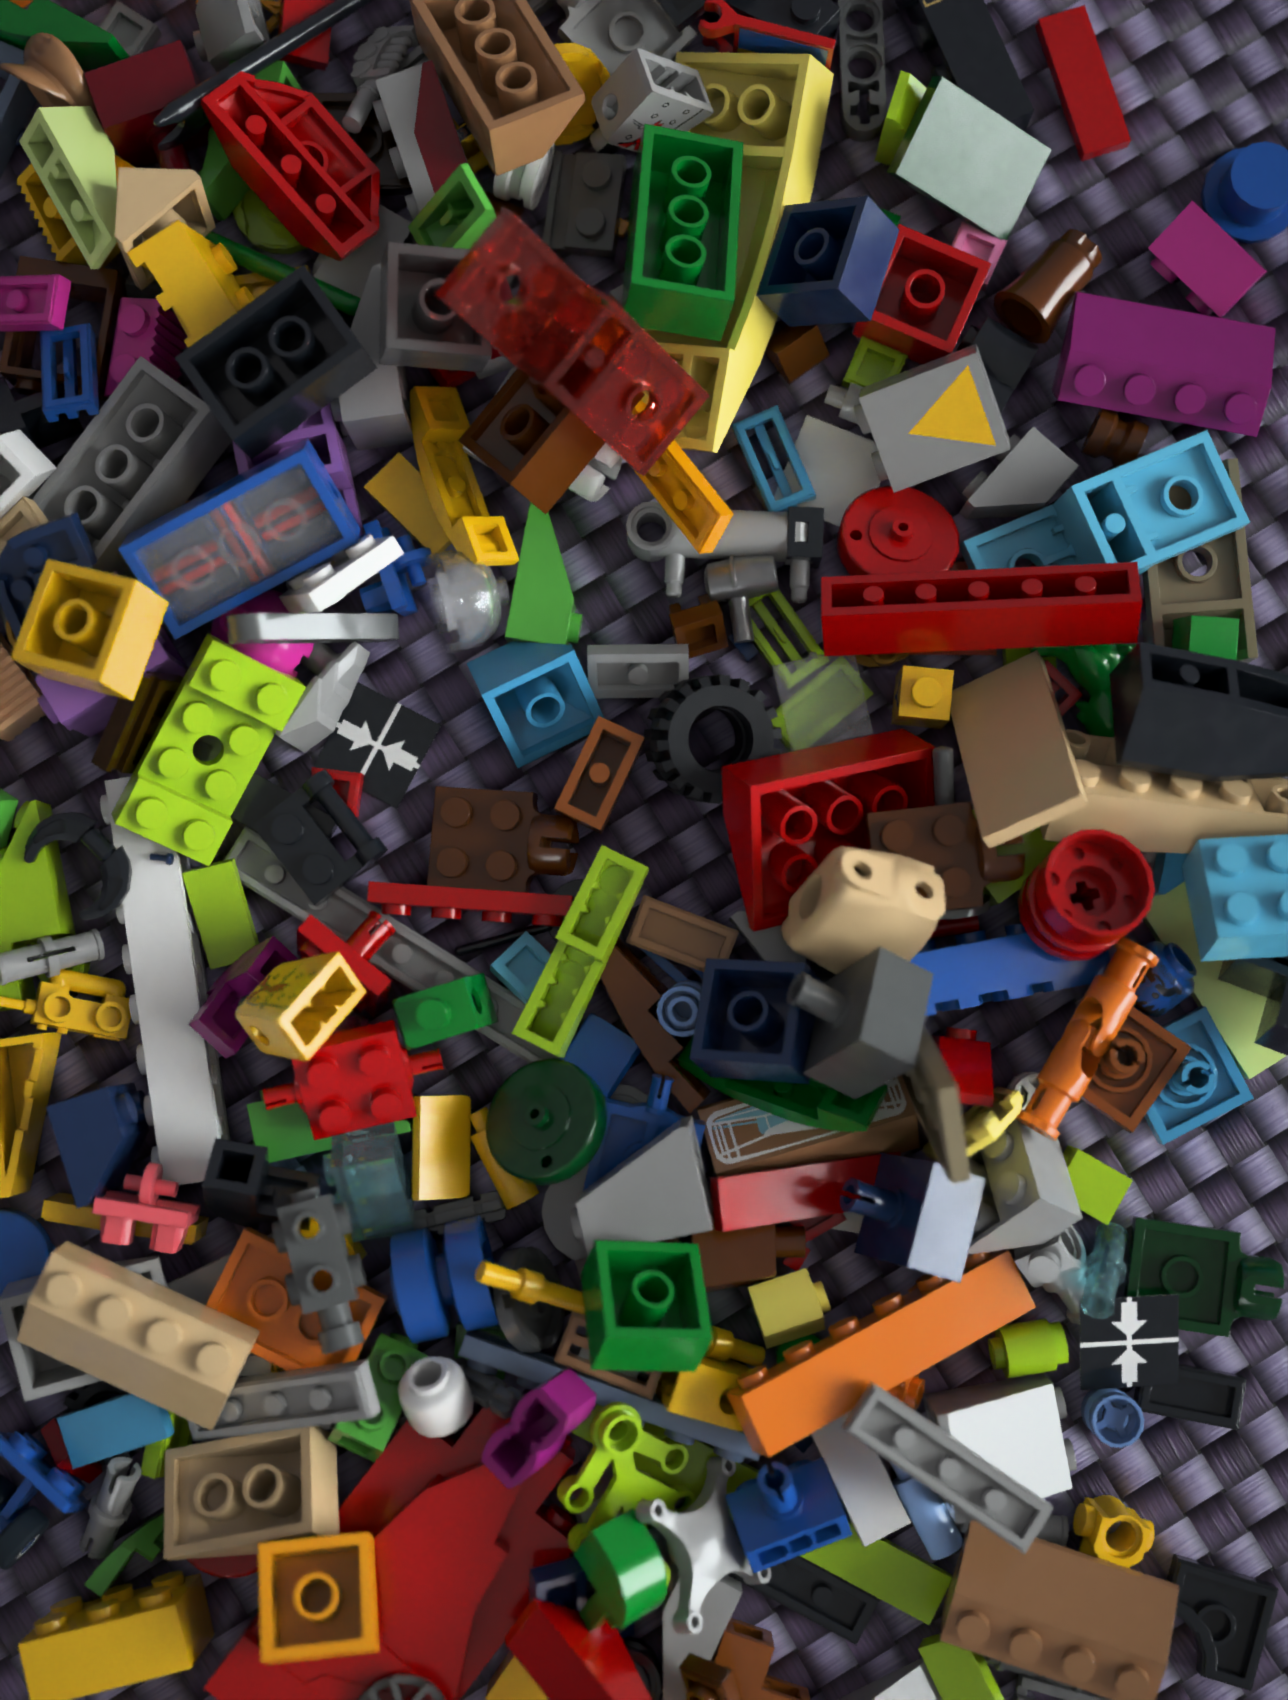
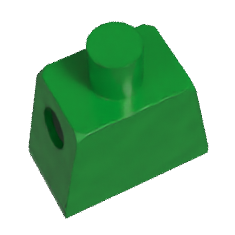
[391,973,499,1050]

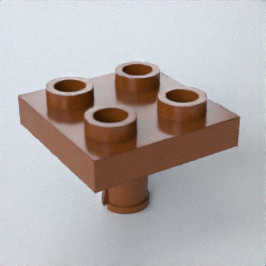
[1081,1007,1192,1133]

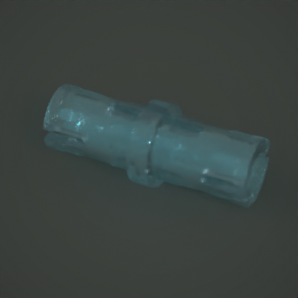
[1080,1222,1129,1319]

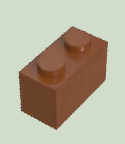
[554,716,645,834]

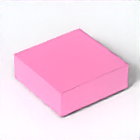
[951,221,1007,291]

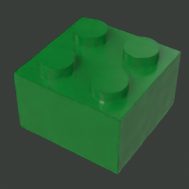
[581,1240,713,1372]

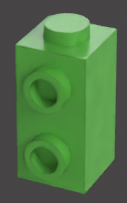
[327,1333,427,1462]

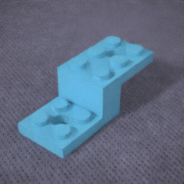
[959,430,1250,576]

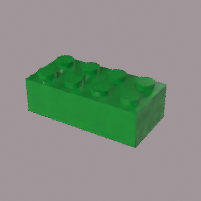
[620,124,743,341]

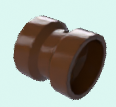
[1081,408,1149,467]

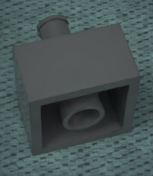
[379,242,493,372]
[786,946,934,1099]

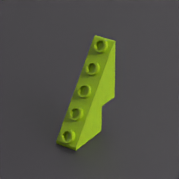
[0,800,75,1012]

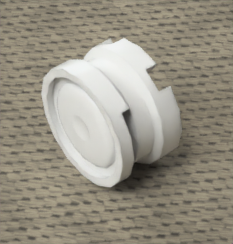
[493,143,555,211]

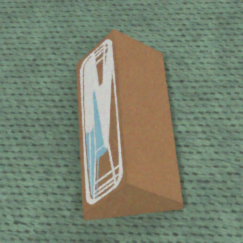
[697,1075,920,1176]

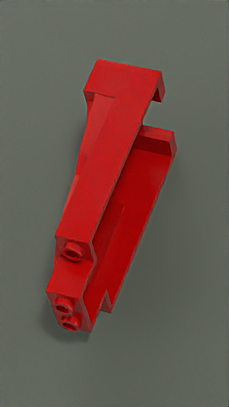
[203,1406,576,1700]

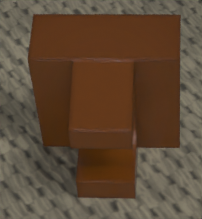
[669,594,729,659]

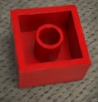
[853,224,992,365]

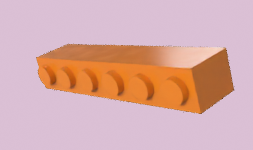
[726,1250,1036,1457]

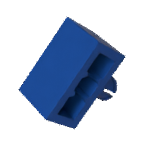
[725,1457,853,1573]

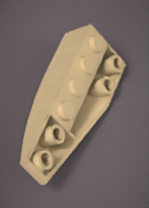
[1040,729,1288,854]

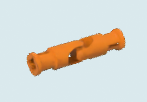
[1015,937,1159,1141]

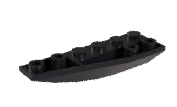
[1110,642,1288,782]

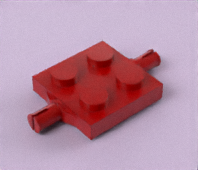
[262,1019,444,1140]

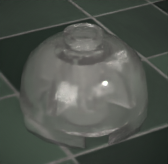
[425,550,510,655]

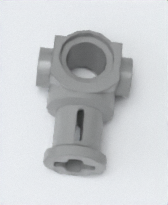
[1013,1225,1110,1325]

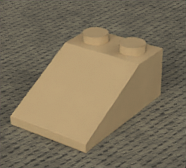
[164,1426,339,1560]

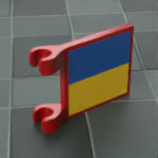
[698,0,836,71]

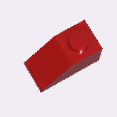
[932,1027,994,1107]

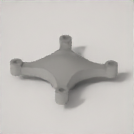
[636,1456,771,1634]

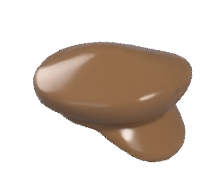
[0,32,102,126]

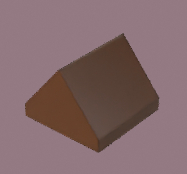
[765,325,829,385]

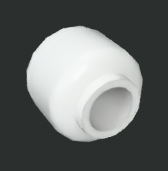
[398,1356,474,1438]

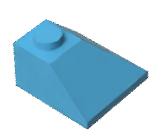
[467,641,604,768]

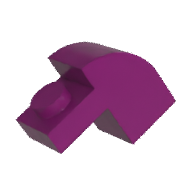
[188,936,299,1058]

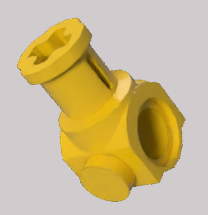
[1073,1495,1154,1569]

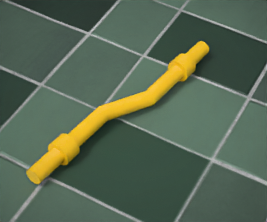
[475,1261,765,1367]

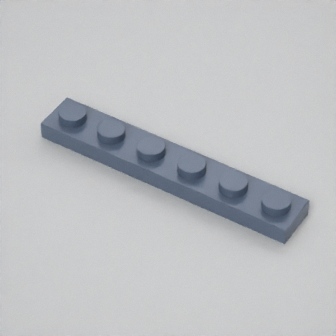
[458,1329,760,1463]

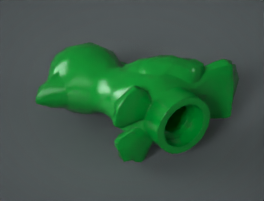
[1029,644,1136,738]

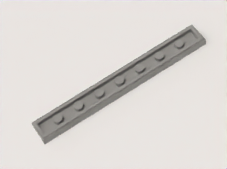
[224,826,577,1063]

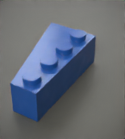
[910,923,1110,1016]

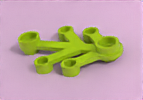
[557,1402,697,1586]

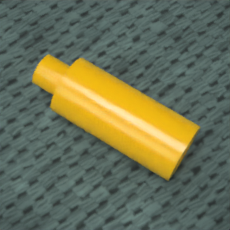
[469,1106,540,1210]

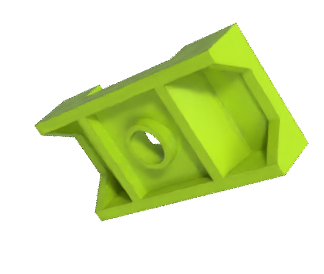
[111,633,306,867]

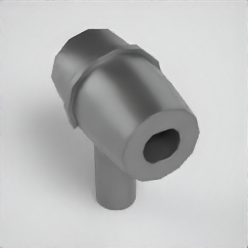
[704,555,779,643]

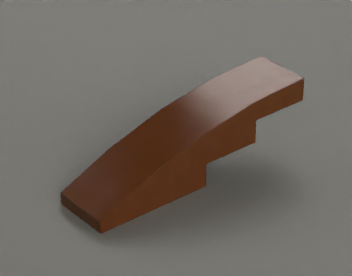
[601,938,711,1113]

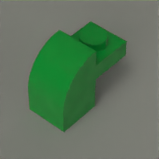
[573,1508,667,1632]

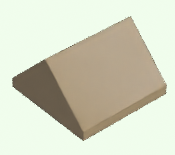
[115,167,216,291]

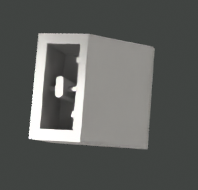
[968,1119,1083,1254]

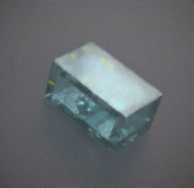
[323,1122,414,1242]

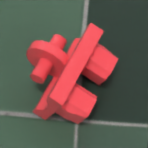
[92,1162,201,1254]

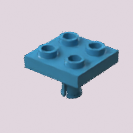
[1144,1006,1254,1145]

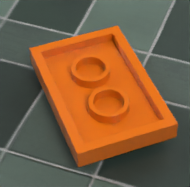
[206,1227,388,1371]

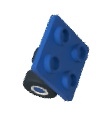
[0,1431,90,1569]

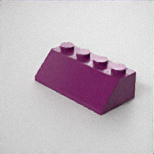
[1051,291,1276,437]

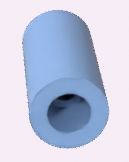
[890,1462,964,1560]

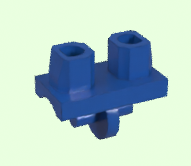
[359,519,434,617]

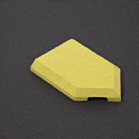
[922,1087,1023,1163]

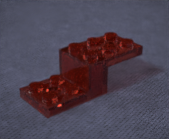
[435,207,710,477]

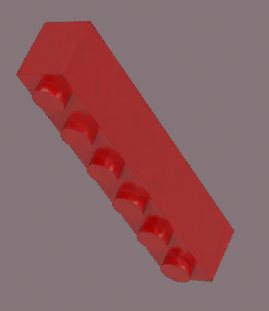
[821,562,1142,656]

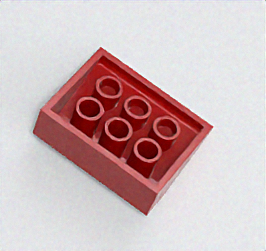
[722,728,935,932]

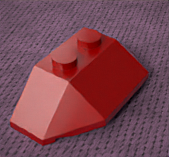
[201,71,380,261]

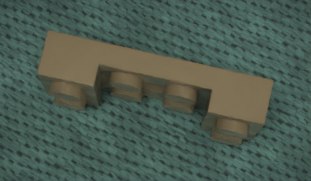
[1142,458,1258,663]

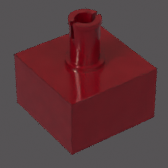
[84,40,212,170]

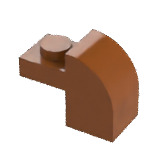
[710,1618,810,1700]

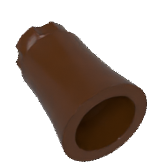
[994,229,1102,344]

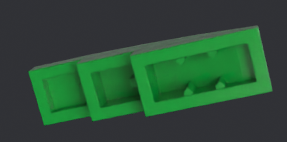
[0,0,130,70]

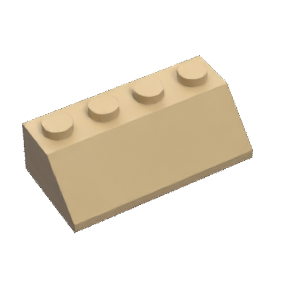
[17,1241,260,1431]

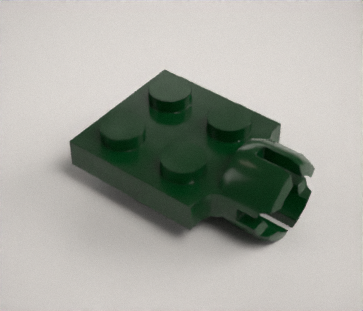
[1124,1216,1284,1337]

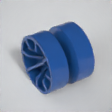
[390,1215,499,1344]

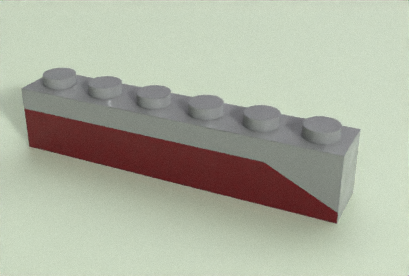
[372,60,532,379]

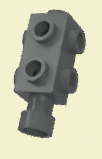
[272,1187,367,1355]

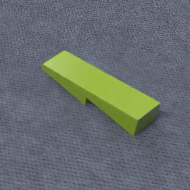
[512,845,649,1059]

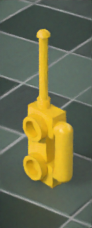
[0,969,131,1042]

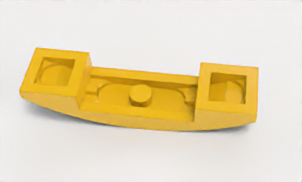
[410,386,519,566]

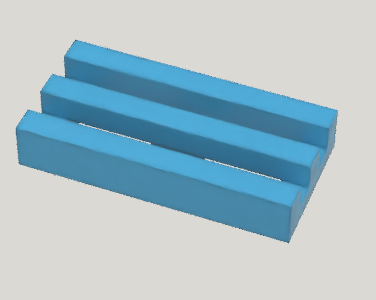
[732,405,816,512]

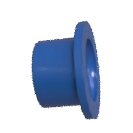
[1201,141,1288,244]

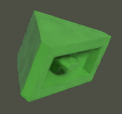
[408,163,502,250]

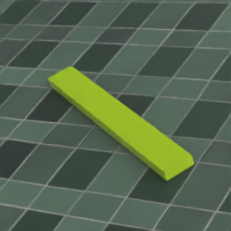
[571,1404,952,1625]

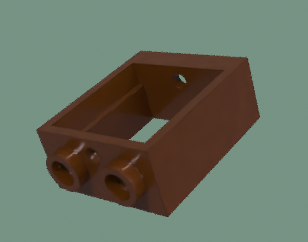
[0,256,127,401]

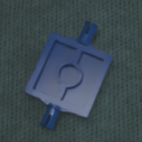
[582,1074,706,1191]

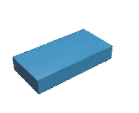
[57,1393,175,1469]

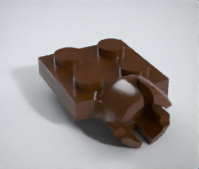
[427,786,579,893]
[864,801,1026,910]

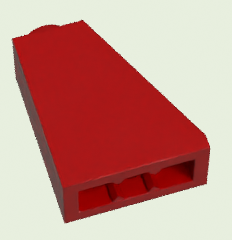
[503,1598,652,1700]

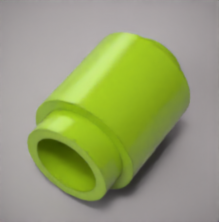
[988,1318,1069,1379]

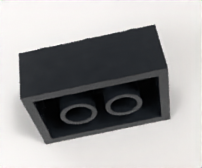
[175,264,377,459]

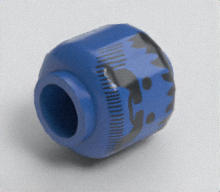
[1133,941,1197,1017]

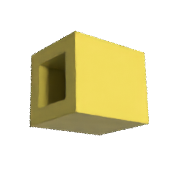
[748,1268,831,1349]

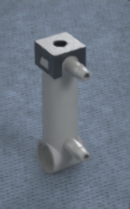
[626,501,824,603]

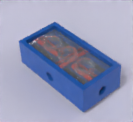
[118,438,360,640]

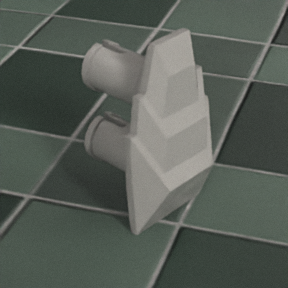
[275,641,370,753]

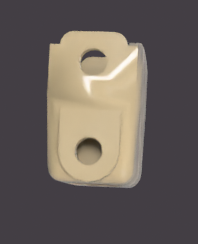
[781,846,946,975]

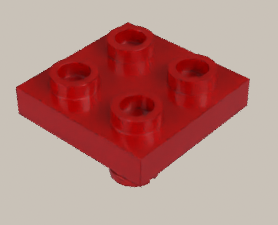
[297,910,396,1017]

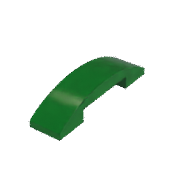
[678,1035,888,1132]

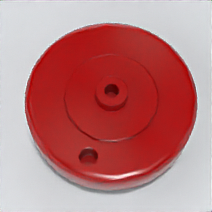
[837,486,960,575]

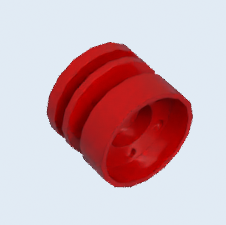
[1018,829,1155,961]

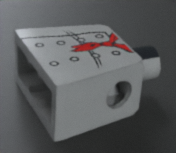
[590,48,714,154]

